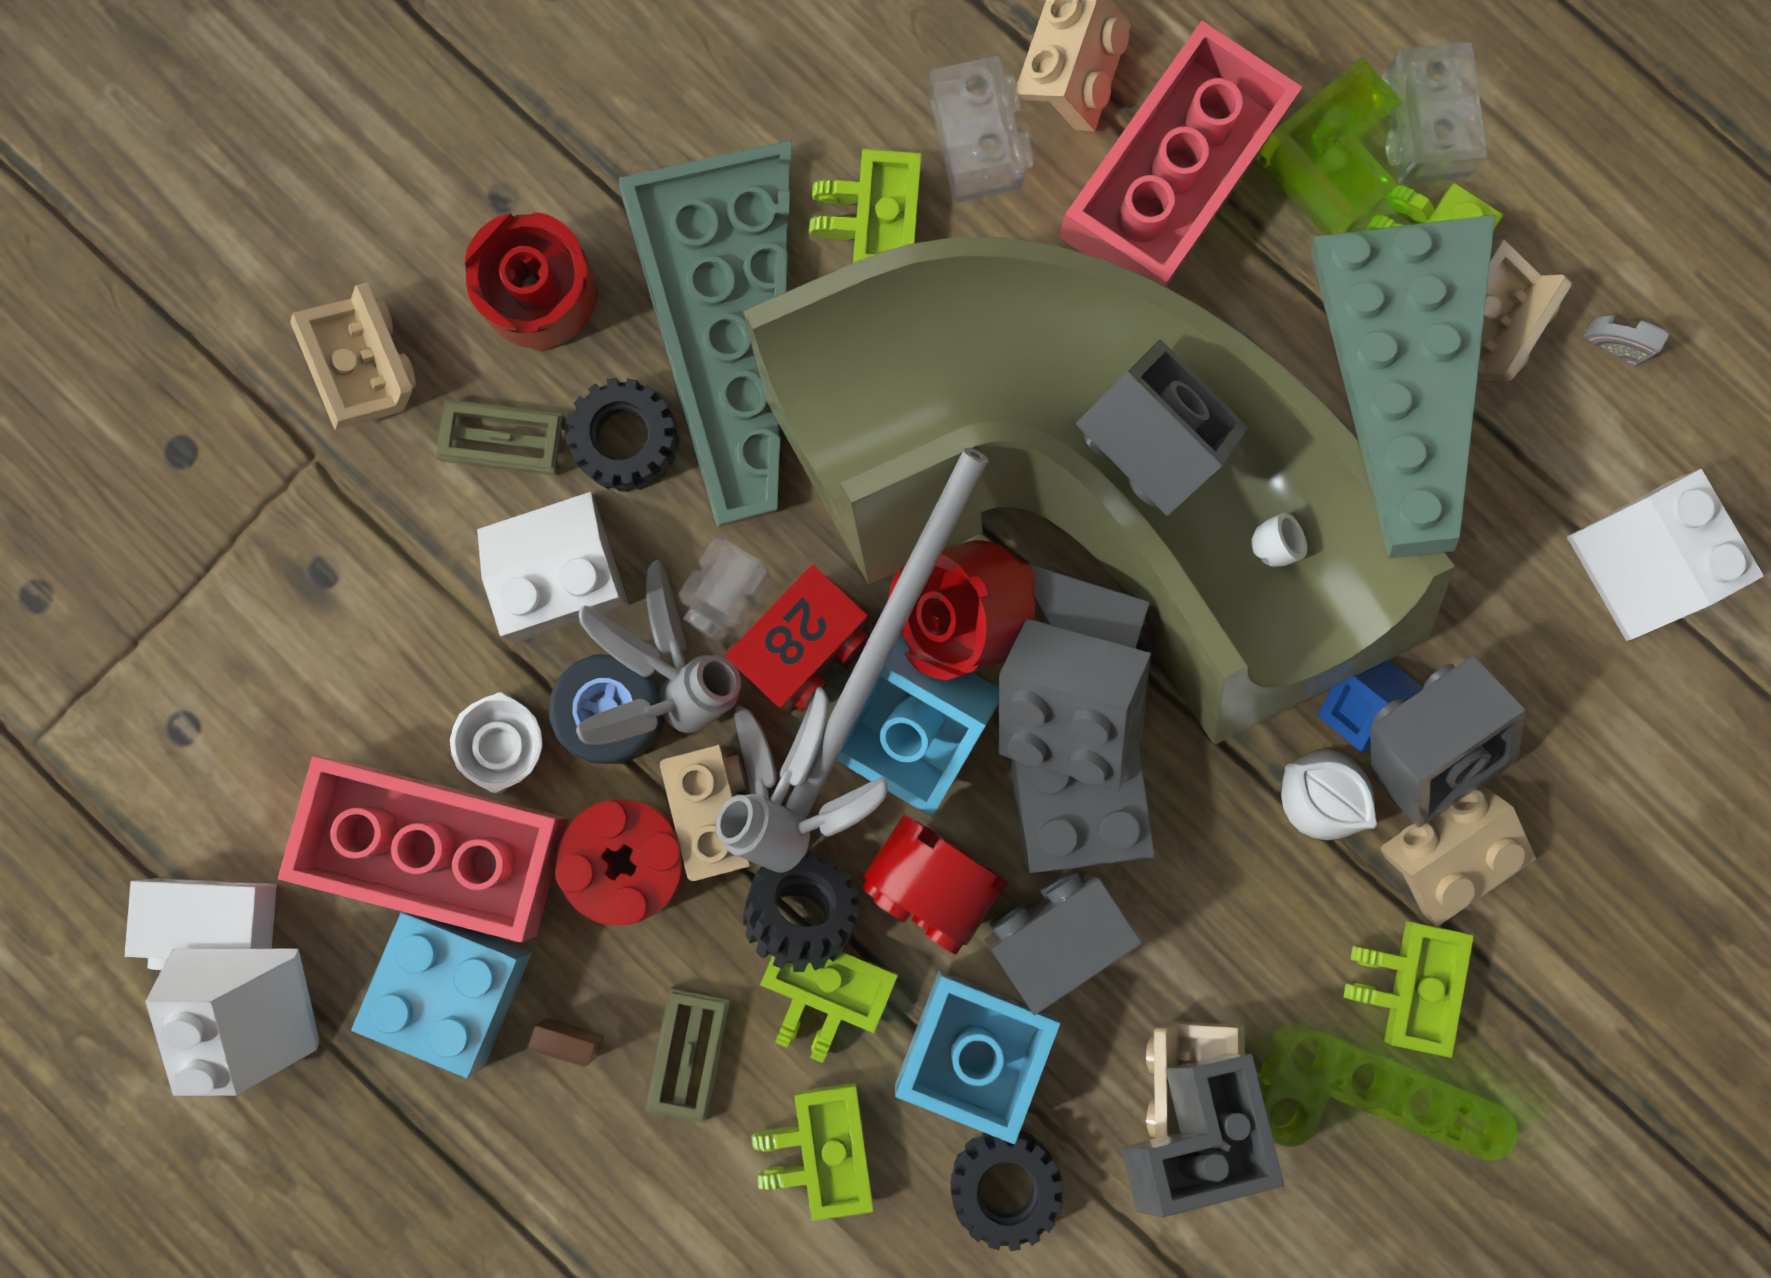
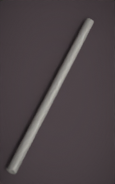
[759,448,989,867]

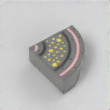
[1583,315,1669,366]

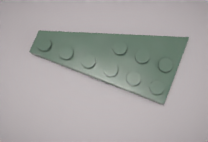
[619,140,792,528]

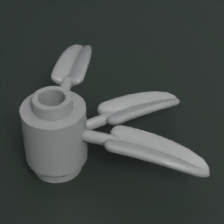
[576,559,741,745]
[716,687,888,873]

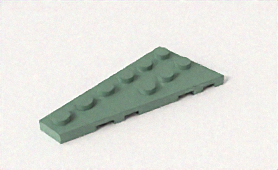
[1311,215,1495,559]

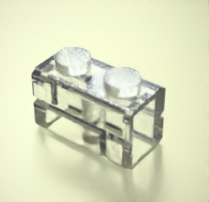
[678,537,775,644]

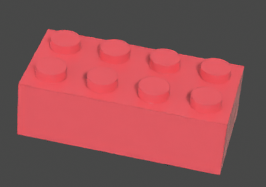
[1058,20,1302,287]
[278,756,568,943]

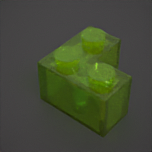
[1256,57,1403,235]

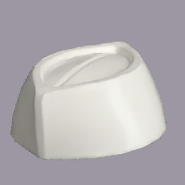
[450,692,542,794]
[1281,749,1377,841]

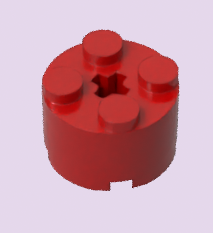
[464,212,599,352]
[888,540,1036,680]
[555,799,687,926]
[862,813,1008,955]

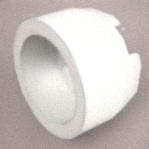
[1252,513,1307,567]

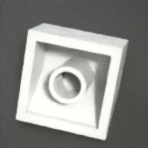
[1567,469,1764,641]
[477,492,629,643]
[145,949,320,1096]

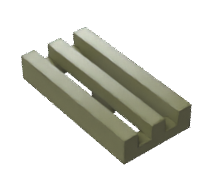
[436,399,566,476]
[645,987,731,1123]

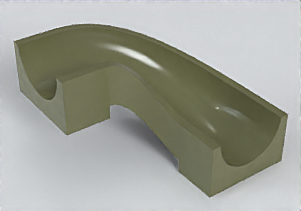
[743,237,1455,745]

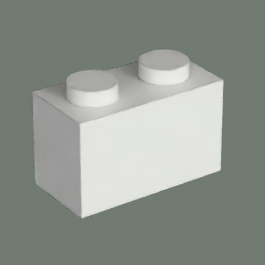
[124,878,277,970]

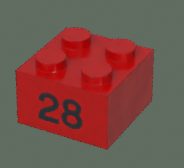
[724,564,869,714]

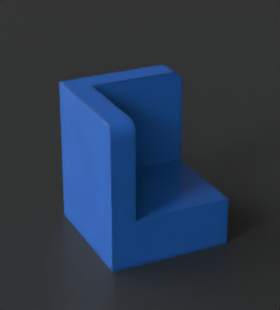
[1317,660,1424,752]

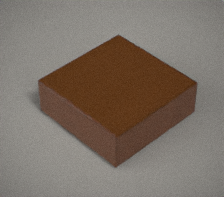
[528,1018,605,1067]

